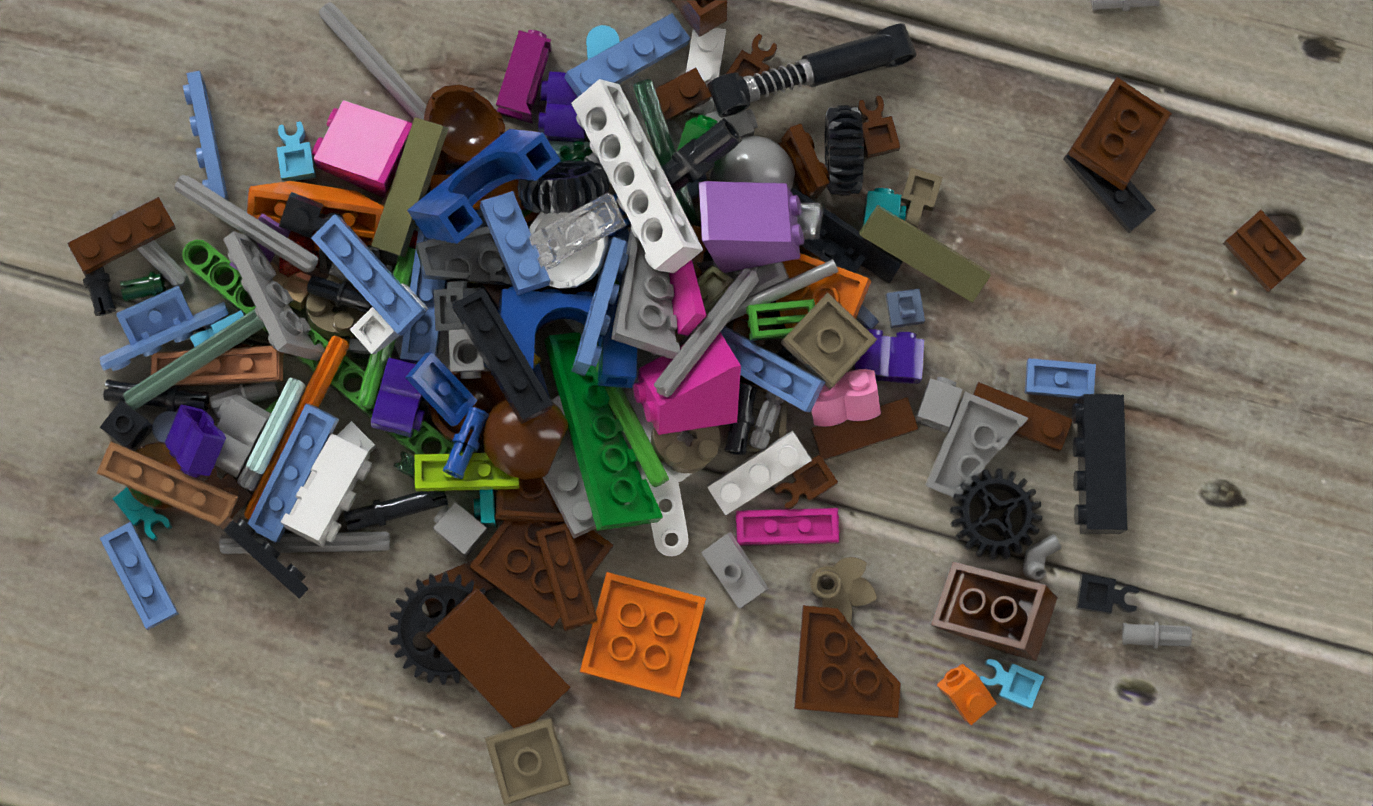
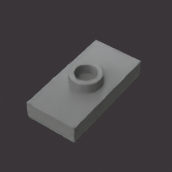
[701,532,769,609]

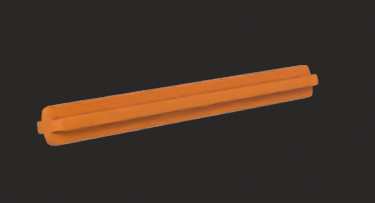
[244,336,349,519]

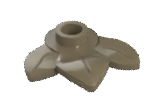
[810,557,877,624]

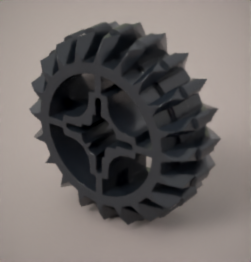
[824,105,864,196]
[517,160,610,214]
[949,468,1042,561]

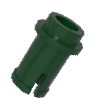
[120,271,166,302]

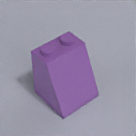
[699,181,804,273]

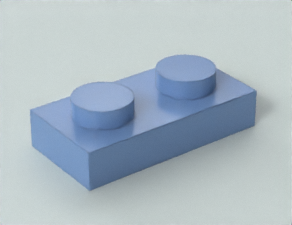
[1025,358,1096,399]

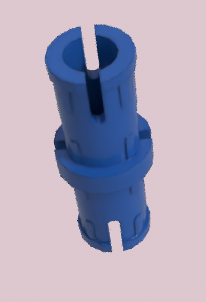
[443,407,489,479]

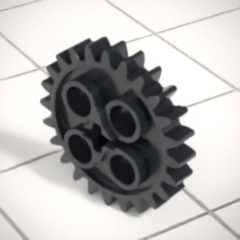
[388,572,494,685]

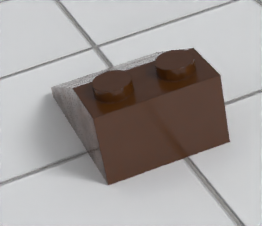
[931,562,1058,661]

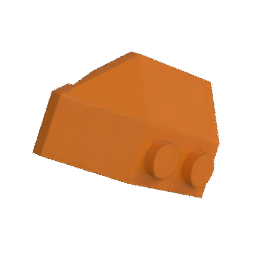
[247,181,384,258]

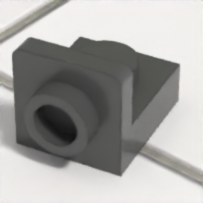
[433,281,480,331]

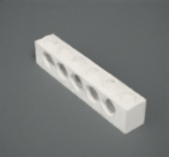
[571,79,703,273]

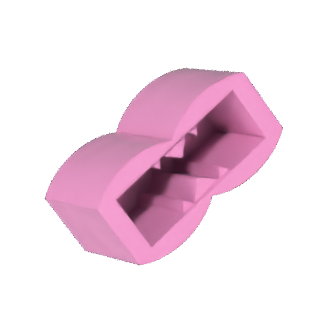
[812,369,881,427]

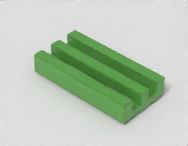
[746,299,815,341]

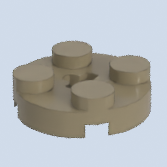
[306,275,366,339]
[651,426,720,473]

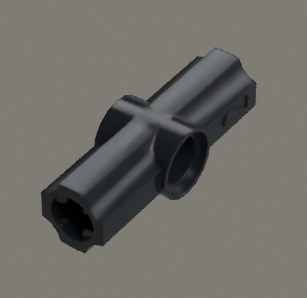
[661,118,742,194]

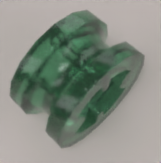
[393,451,415,480]

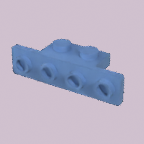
[100,285,229,371]

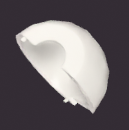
[529,211,609,289]

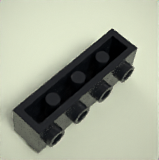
[1072,394,1128,534]

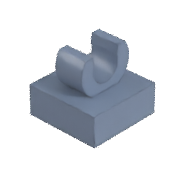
[885,288,925,328]

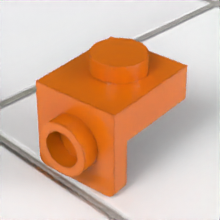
[937,664,997,725]

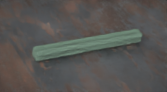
[123,309,265,410]

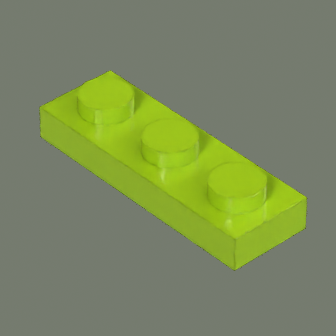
[415,453,519,491]

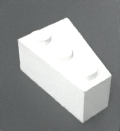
[281,433,372,547]

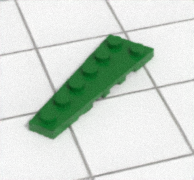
[544,332,663,531]

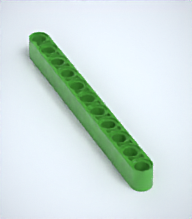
[182,239,463,456]

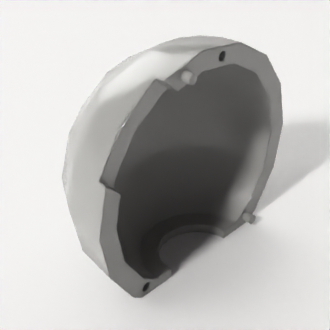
[710,136,795,190]

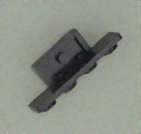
[790,188,903,283]

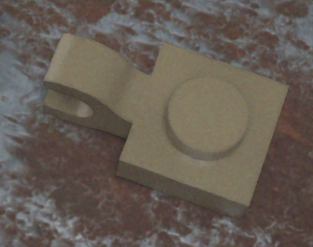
[901,168,943,228]

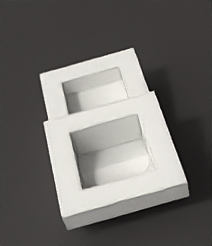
[350,283,428,355]

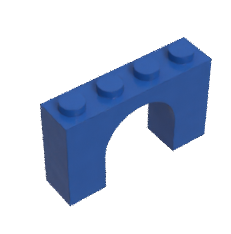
[407,129,561,244]
[499,287,637,388]

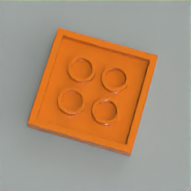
[580,572,706,699]

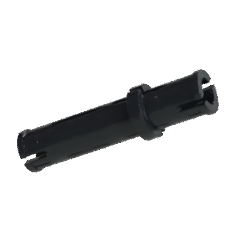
[103,379,209,412]
[343,491,449,532]

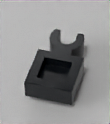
[279,192,344,238]
[1076,574,1139,614]

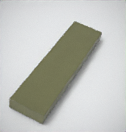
[371,117,449,257]
[859,205,991,303]

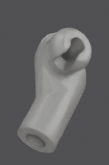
[1022,534,1061,581]

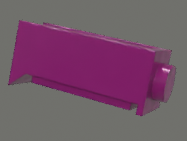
[496,30,552,124]

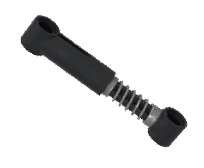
[707,23,917,118]

